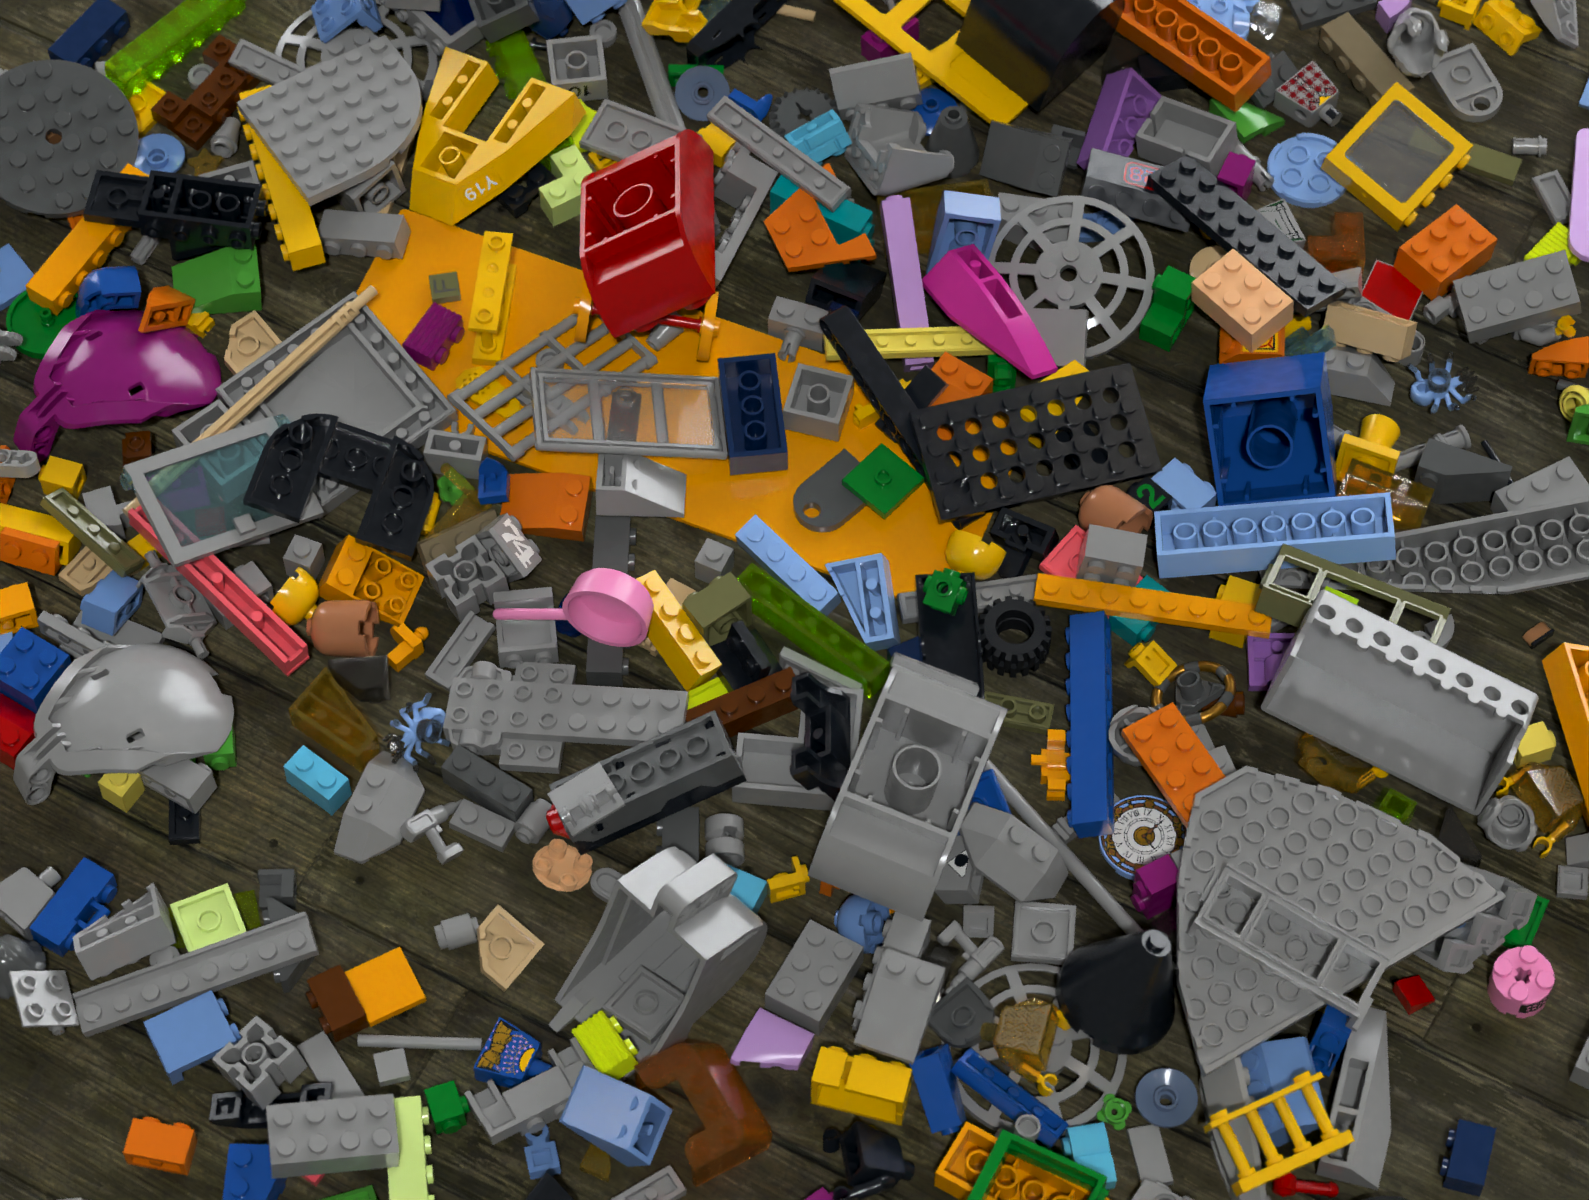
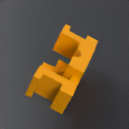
[1031,729,1071,801]

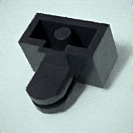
[990,507,1060,579]

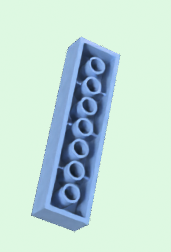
[1154,492,1396,579]

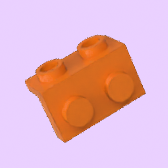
[0,527,62,576]

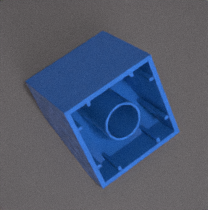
[1203,352,1337,506]

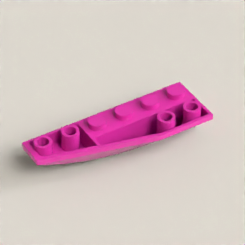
[922,244,1058,380]

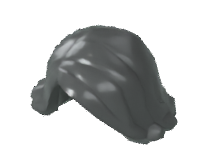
[0,934,46,999]

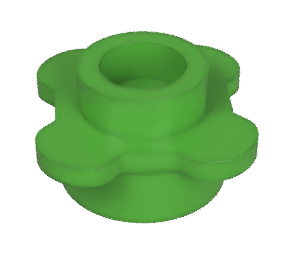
[1096,1094,1132,1130]

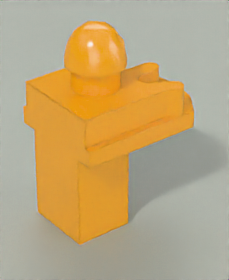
[386,623,429,673]

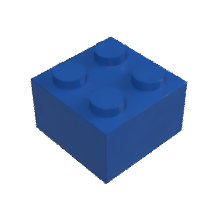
[0,627,72,713]

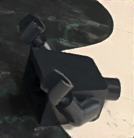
[823,1121,915,1200]

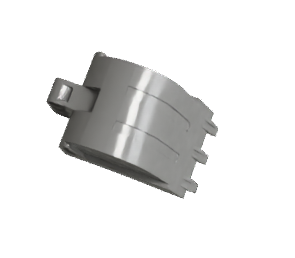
[549,846,768,1082]

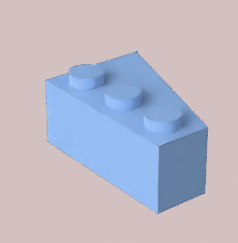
[825,553,901,651]

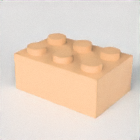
[1192,249,1294,353]

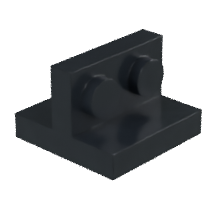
[710,620,783,693]

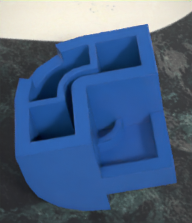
[75,266,141,319]

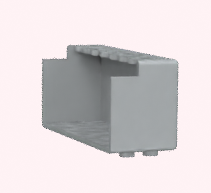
[1261,590,1539,815]

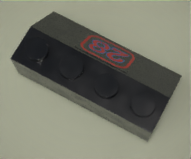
[1078,148,1191,232]

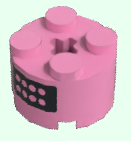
[1487,945,1555,1018]

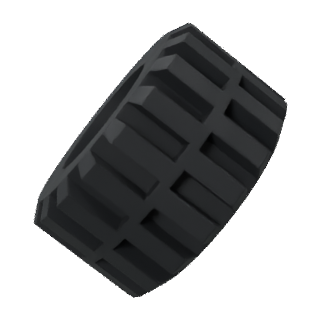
[979,596,1052,678]

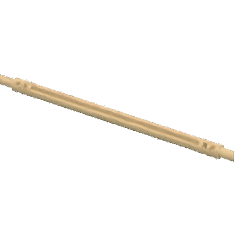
[122,285,378,517]

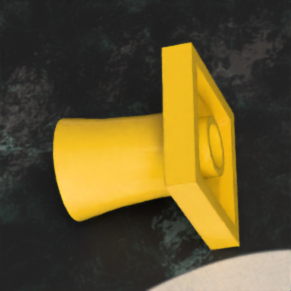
[1336,414,1400,493]

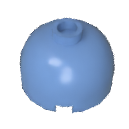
[834,894,890,954]

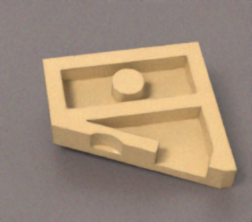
[58,546,141,596]

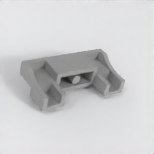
[464,1037,597,1145]

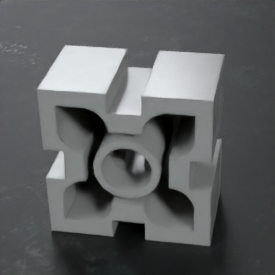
[425,535,509,623]
[212,1015,308,1110]

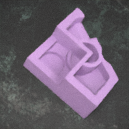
[730,1008,815,1070]

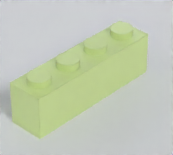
[387,1096,435,1200]

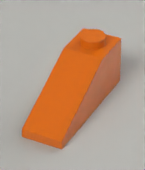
[138,285,196,333]

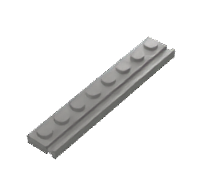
[72,911,319,1037]

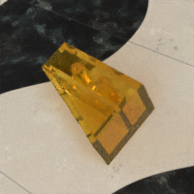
[288,666,380,773]

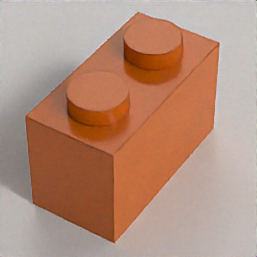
[123,1117,198,1176]

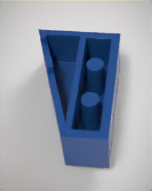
[222,1144,287,1200]

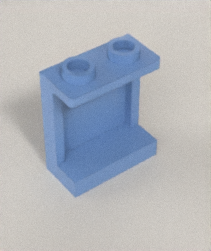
[143,990,242,1085]

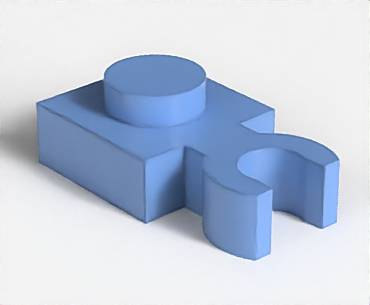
[524,1125,561,1180]

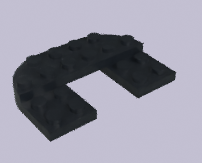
[243,413,434,561]

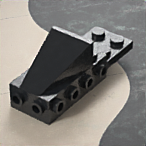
[83,170,268,261]

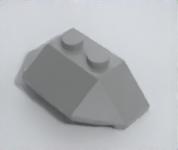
[1289,338,1395,406]
[334,751,425,864]
[959,802,1069,903]

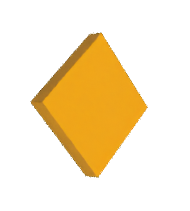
[344,947,426,1027]

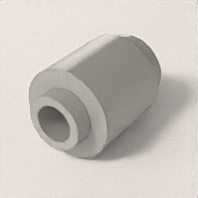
[514,799,552,844]
[434,913,479,950]

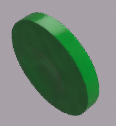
[6,290,78,360]

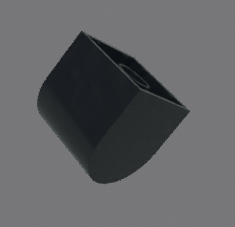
[955,0,1125,112]

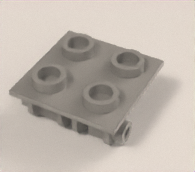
[548,762,625,837]
[8,970,79,1035]

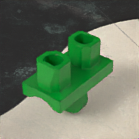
[987,353,1017,393]

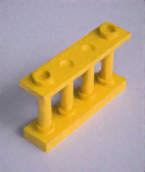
[468,231,517,366]
[1203,1071,1355,1197]

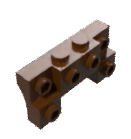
[151,34,261,151]

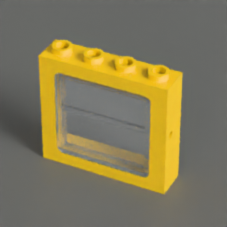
[1321,81,1473,232]

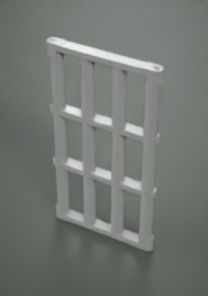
[447,314,658,462]

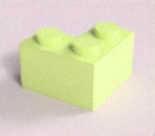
[539,144,593,227]

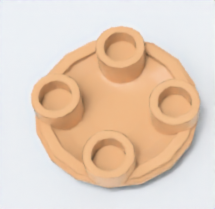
[532,839,593,892]

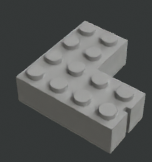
[732,686,864,811]

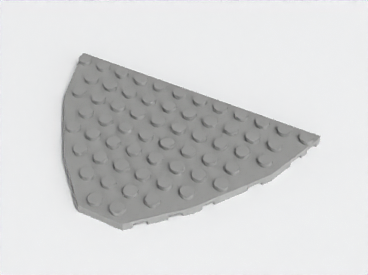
[1177,765,1506,1077]

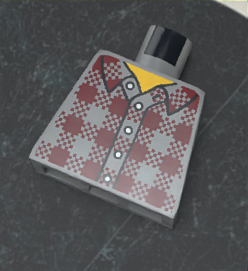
[1273,60,1342,127]

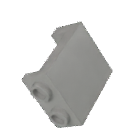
[493,587,559,669]

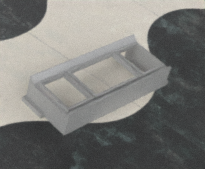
[1187,863,1392,1032]

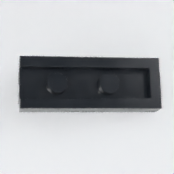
[875,365,949,444]

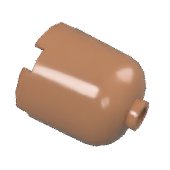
[1078,485,1153,534]
[306,600,380,659]

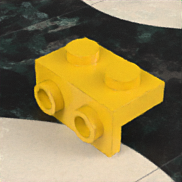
[1473,0,1542,56]

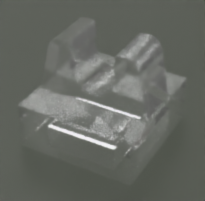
[1249,0,1283,40]

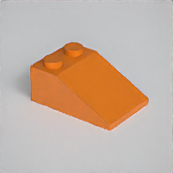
[931,352,993,440]
[500,472,593,542]

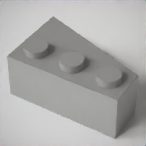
[997,192,1073,269]
[1490,456,1589,514]
[72,882,176,981]

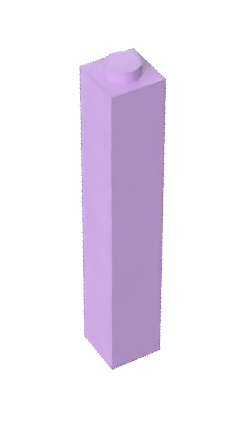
[880,195,934,372]

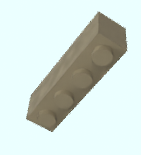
[1318,12,1415,118]

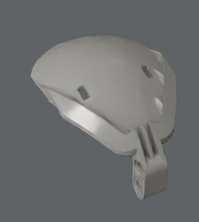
[13,642,234,805]

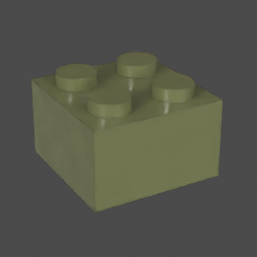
[682,572,752,646]

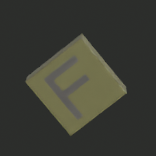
[429,271,461,304]

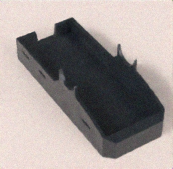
[686,0,789,69]
[914,572,985,700]

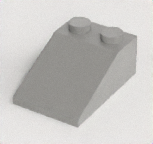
[854,948,945,1064]

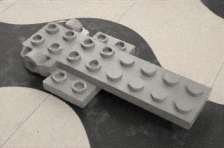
[443,661,689,774]

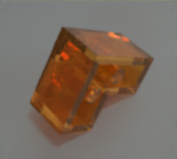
[1305,212,1366,275]

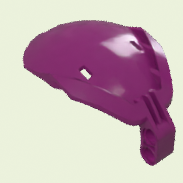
[13,309,221,463]

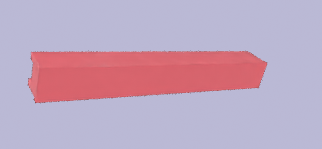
[128,500,310,677]

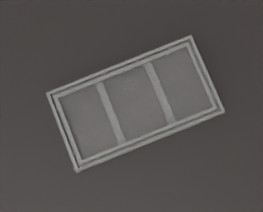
[529,367,728,459]

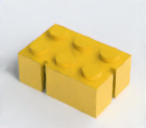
[811,1046,912,1126]

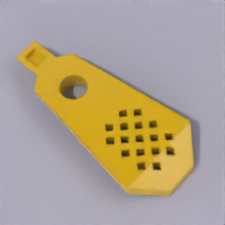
[455,366,529,424]

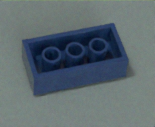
[718,353,788,475]

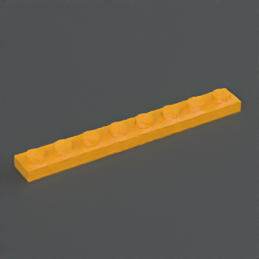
[1034,573,1272,639]

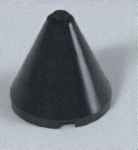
[1056,930,1175,1055]

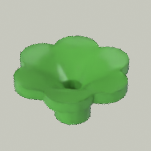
[437,470,469,506]

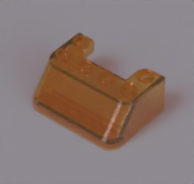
[634,1043,772,1187]

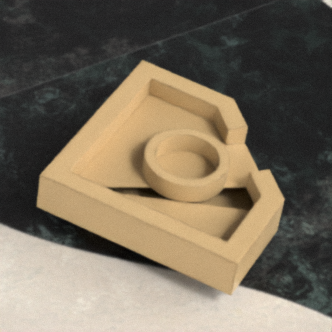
[224,310,282,375]
[477,904,544,991]

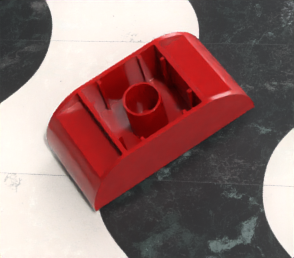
[580,129,715,338]

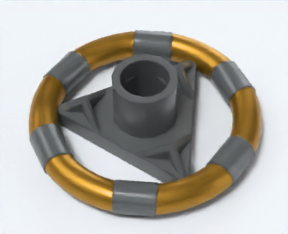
[1151,660,1236,726]

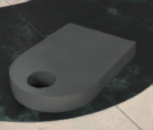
[793,448,867,533]

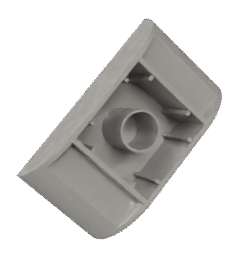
[808,664,1008,922]

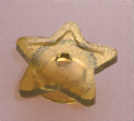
[187,148,224,176]

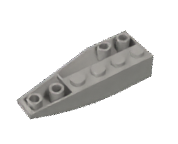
[1198,1057,1271,1200]

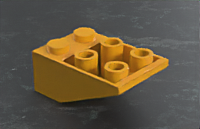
[318,534,425,626]

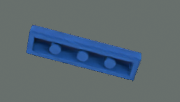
[950,1048,1069,1149]

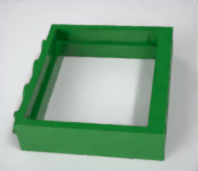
[967,1129,1109,1200]

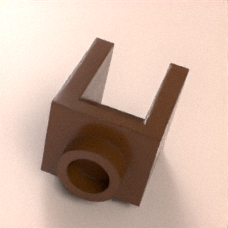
[122,430,156,476]

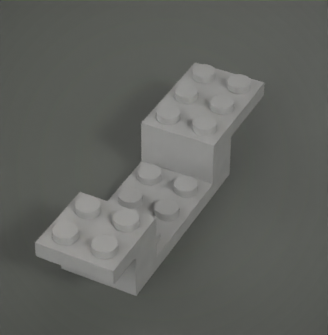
[650,141,778,331]

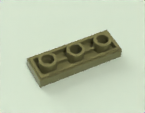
[984,691,1055,735]

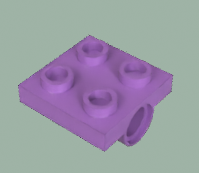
[1246,633,1295,691]

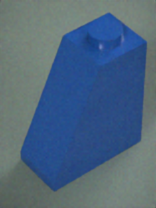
[909,1043,966,1135]

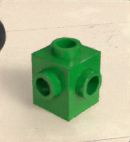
[923,568,968,616]

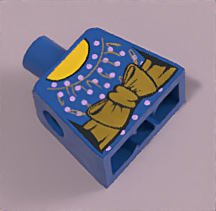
[473,1017,553,1088]

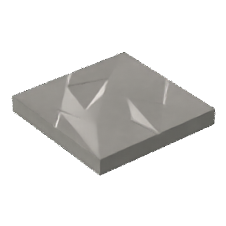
[215,291,459,520]

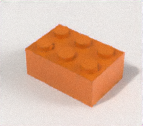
[1393,204,1498,301]

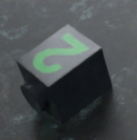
[1126,476,1173,529]

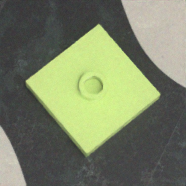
[170,883,247,952]

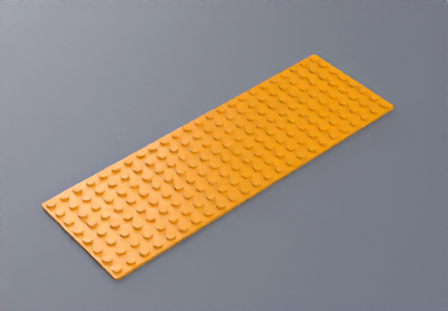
[356,209,1015,599]

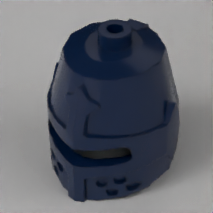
[527,0,573,40]

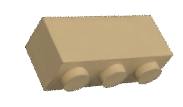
[1321,300,1418,362]

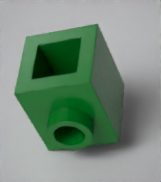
[424,1080,470,1134]

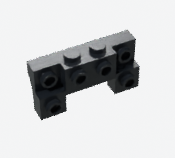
[790,672,850,801]

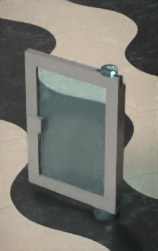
[120,414,324,568]

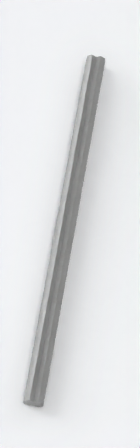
[617,0,721,236]

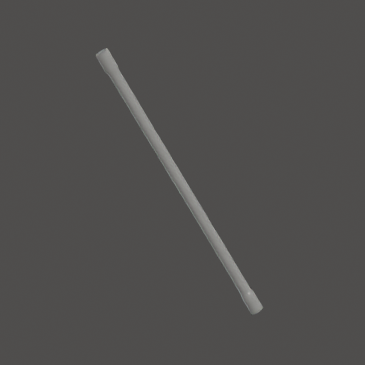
[983,759,1177,976]

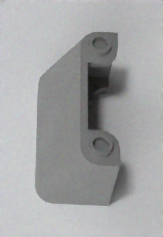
[844,103,954,197]

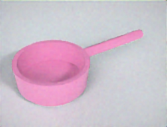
[492,568,654,647]

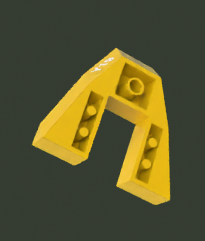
[409,47,586,226]

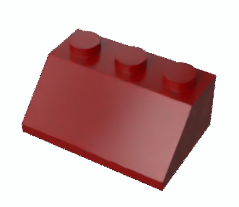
[0,693,36,769]

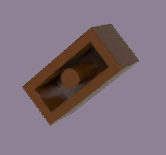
[305,964,369,1043]

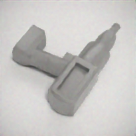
[400,800,464,865]
[936,920,1004,995]

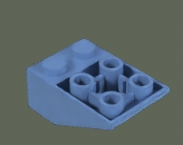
[559,1066,673,1167]

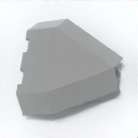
[1414,862,1538,974]

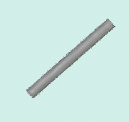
[357,1034,483,1051]

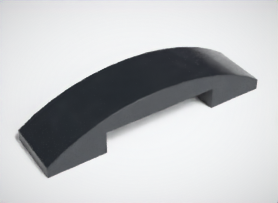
[209,1082,334,1129]

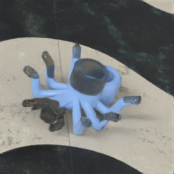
[1407,352,1479,413]
[383,693,452,772]

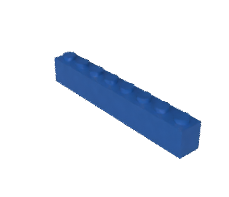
[1065,611,1115,838]

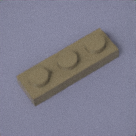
[416,509,497,570]

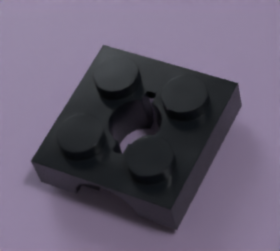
[495,161,557,219]

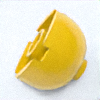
[946,530,1006,581]
[270,566,319,626]

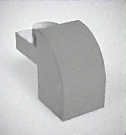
[82,486,132,539]

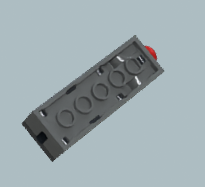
[546,710,747,855]

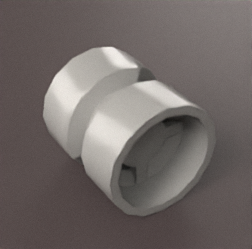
[704,813,745,867]

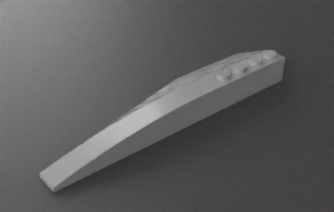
[1259,496,1589,595]

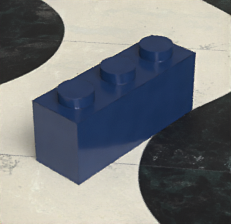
[48,0,130,68]

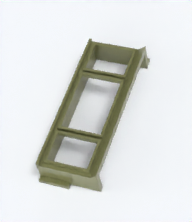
[1255,543,1451,644]

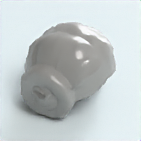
[1477,795,1538,852]

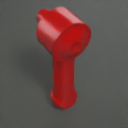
[1273,1172,1339,1198]

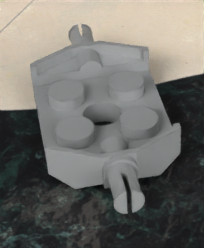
[136,550,217,659]

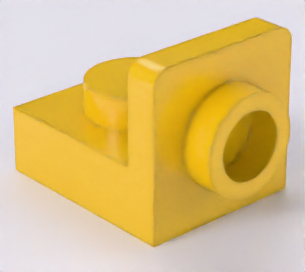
[1124,640,1177,687]
[767,856,810,903]

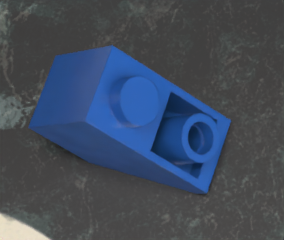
[1309,1004,1352,1077]

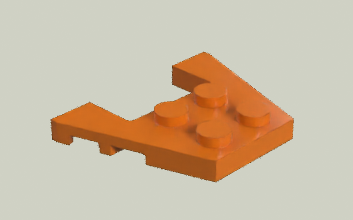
[764,163,877,272]

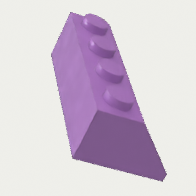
[1077,67,1162,170]

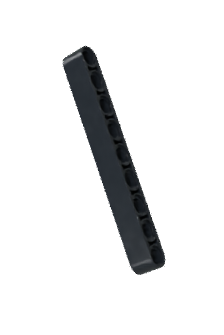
[819,305,985,530]

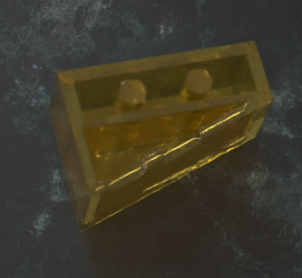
[1336,458,1435,530]

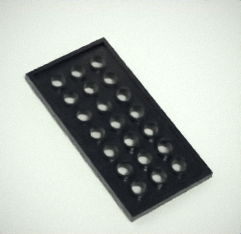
[908,362,1162,524]

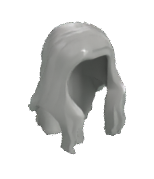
[1387,7,1449,78]

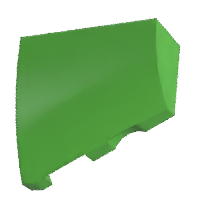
[1209,98,1285,144]

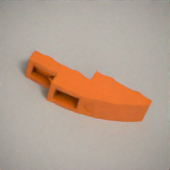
[1528,336,1589,379]

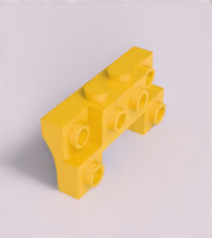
[641,0,708,42]

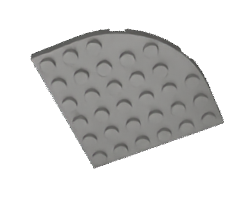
[237,35,423,206]

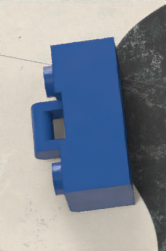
[29,857,117,957]

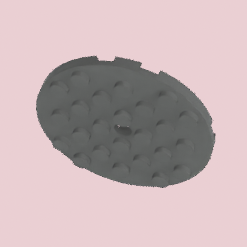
[0,60,139,218]

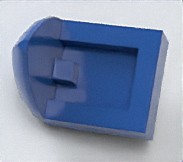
[728,88,772,122]
[478,457,510,505]

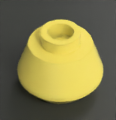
[1559,385,1589,422]

